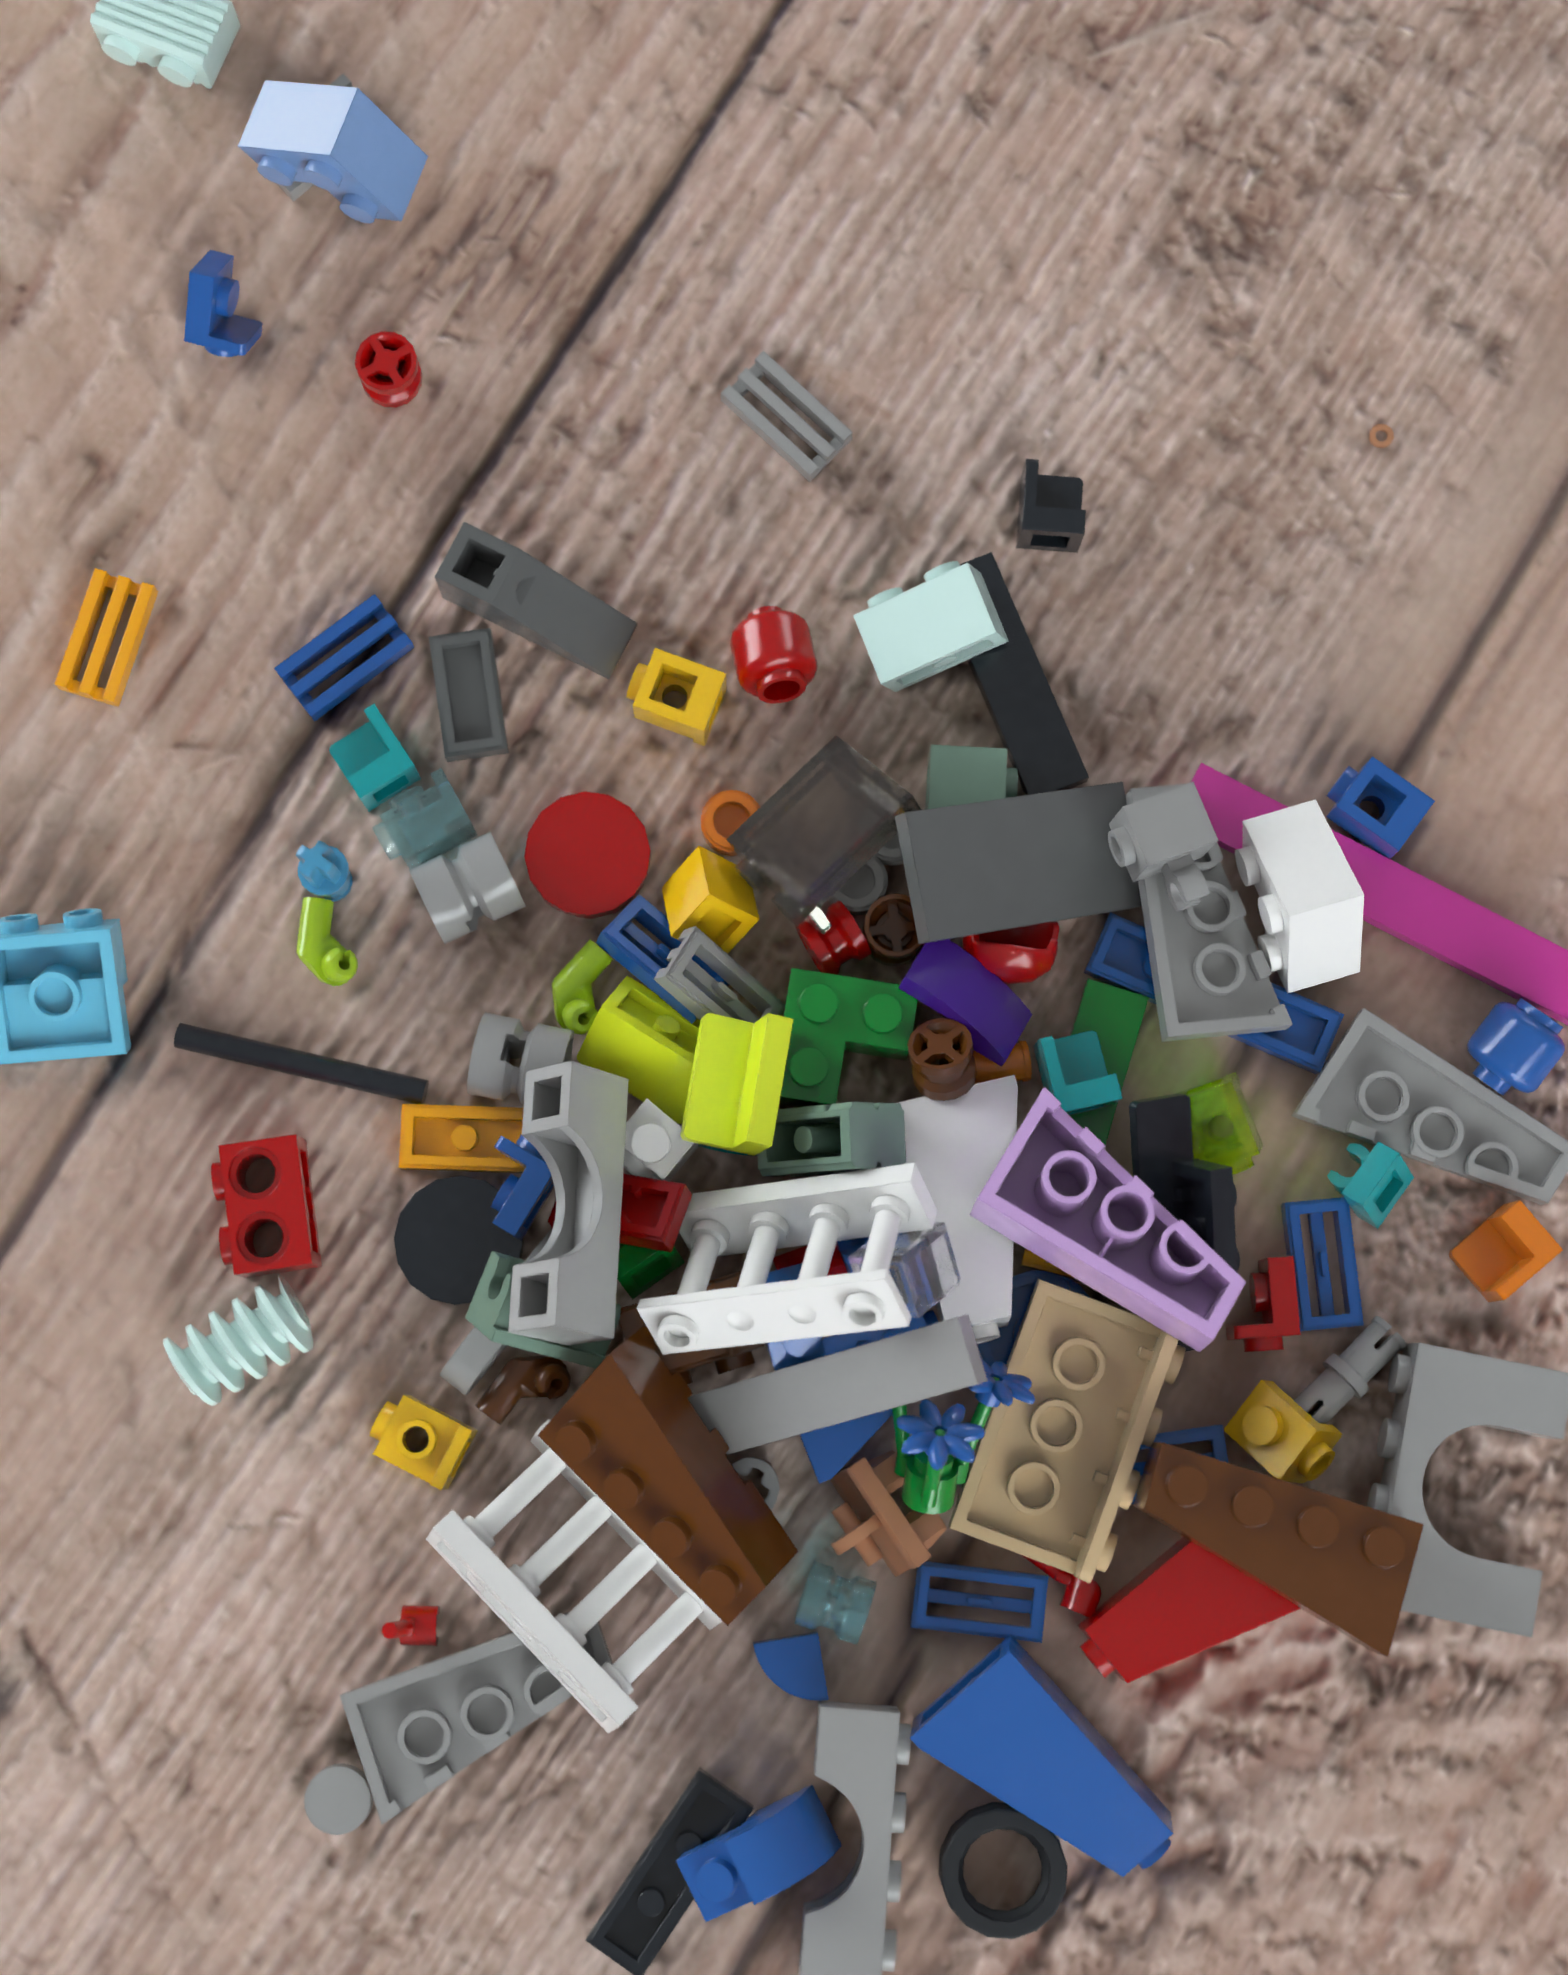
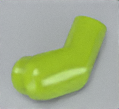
[296,897,358,986]
[551,939,613,1035]

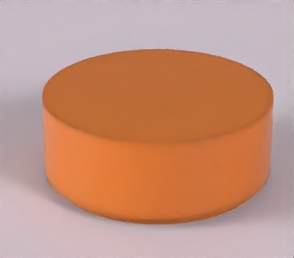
[701,790,764,856]

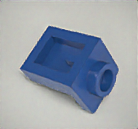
[184,250,263,357]
[491,1134,554,1241]

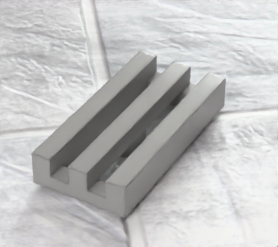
[721,351,853,482]
[654,926,785,1023]

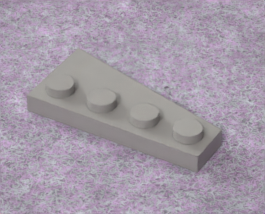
[1125,784,1293,1042]
[1292,1008,1568,1205]
[340,1611,613,1824]

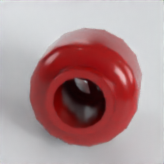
[730,606,818,704]

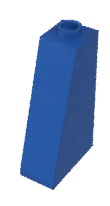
[910,1634,1173,1877]

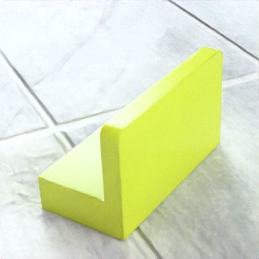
[577,975,700,1124]
[680,1013,793,1156]

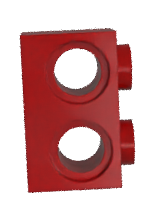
[211,1134,322,1278]

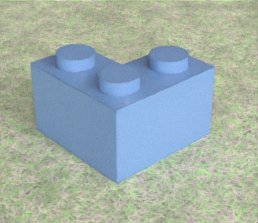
[238,80,428,224]

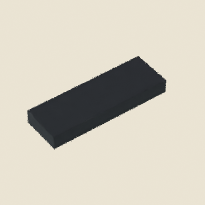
[585,1767,754,1975]

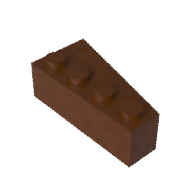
[538,1324,798,1626]
[1133,1442,1424,1657]

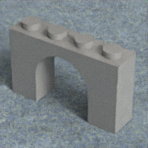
[1367,1343,1568,1637]

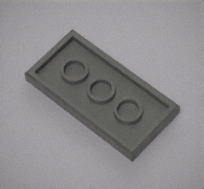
[895,782,1142,944]

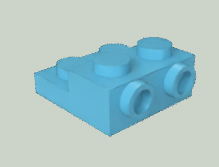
[0,908,131,1065]

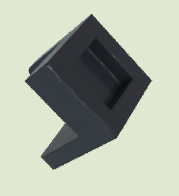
[1016,459,1086,553]

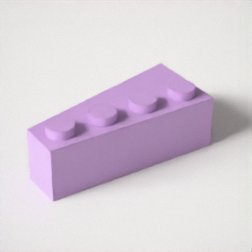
[969,1087,1246,1352]

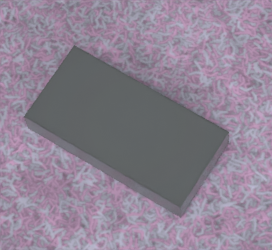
[429,628,509,762]

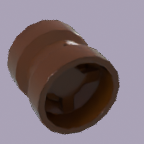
[862,893,923,967]

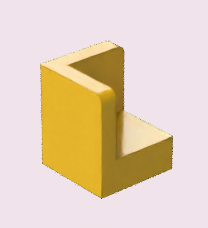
[662,846,760,954]

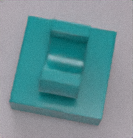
[1327,1141,1414,1229]

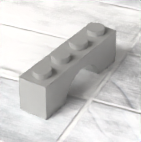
[508,1061,629,1346]
[798,1700,911,1975]

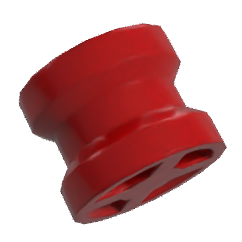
[355,331,423,408]
[795,900,872,975]

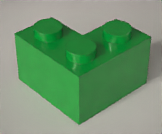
[779,968,918,1108]

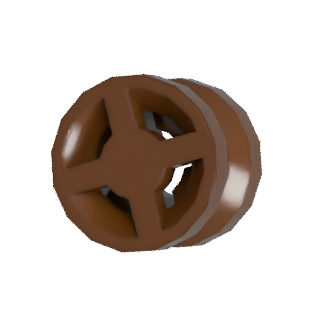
[908,1018,977,1101]

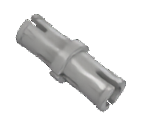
[1294,1316,1407,1424]

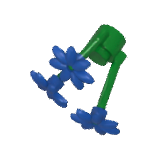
[855,1331,1035,1515]

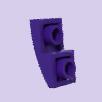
[898,939,1033,1067]

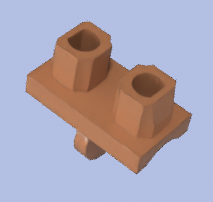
[830,1450,947,1577]

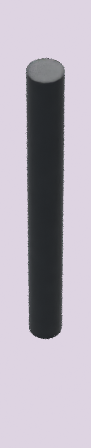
[174,1023,429,1104]

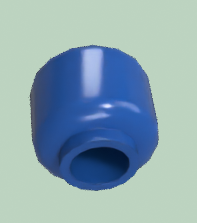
[1467,998,1565,1096]

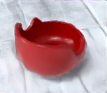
[963,921,1060,985]

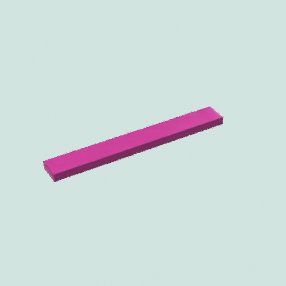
[1190,763,1568,1026]

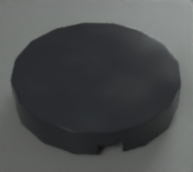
[394,1176,524,1305]

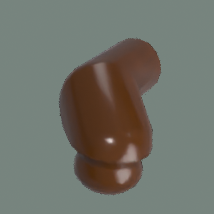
[475,1355,571,1425]

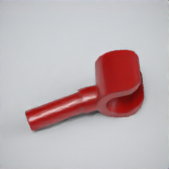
[1021,1555,1102,1617]
[382,1605,440,1646]

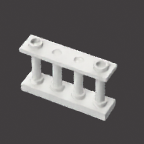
[637,1163,937,1355]
[426,1419,723,1734]

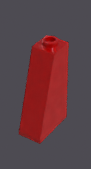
[1077,1537,1301,1683]

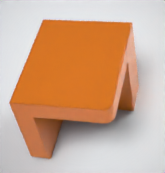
[1449,1200,1563,1303]

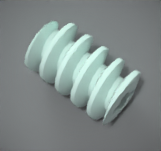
[163,1274,314,1406]

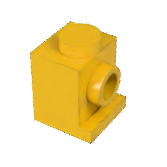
[626,648,727,746]
[369,1395,478,1491]

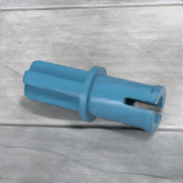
[295,841,353,901]

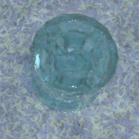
[794,1560,877,1645]

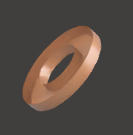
[1369,424,1394,448]

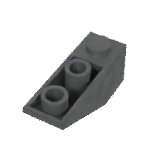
[435,522,637,679]

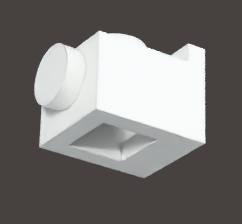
[624,1098,698,1181]

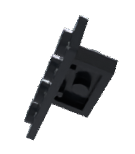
[1129,1093,1240,1352]

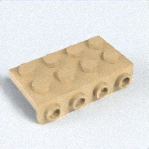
[948,1279,1185,1583]

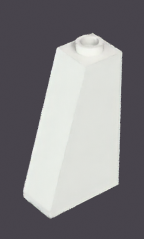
[898,1075,1018,1344]

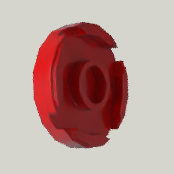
[524,791,651,919]

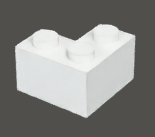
[1235,799,1364,994]

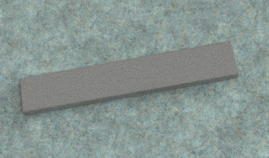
[687,1314,988,1455]

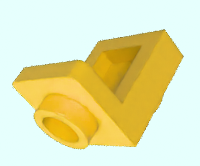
[1223,1379,1342,1483]

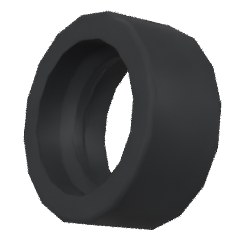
[938,1802,1068,1939]

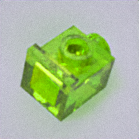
[1179,1072,1263,1175]

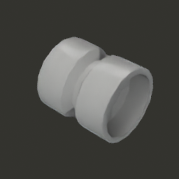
[409,832,526,944]
[467,1012,574,1105]

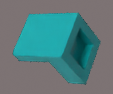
[329,704,422,812]
[1033,1031,1123,1116]

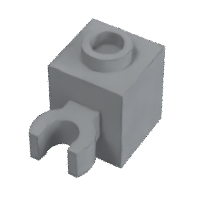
[1108,782,1218,912]

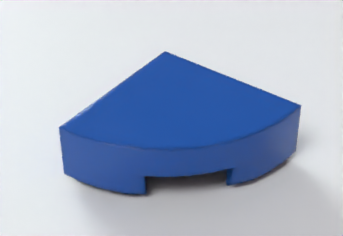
[753,1631,829,1701]

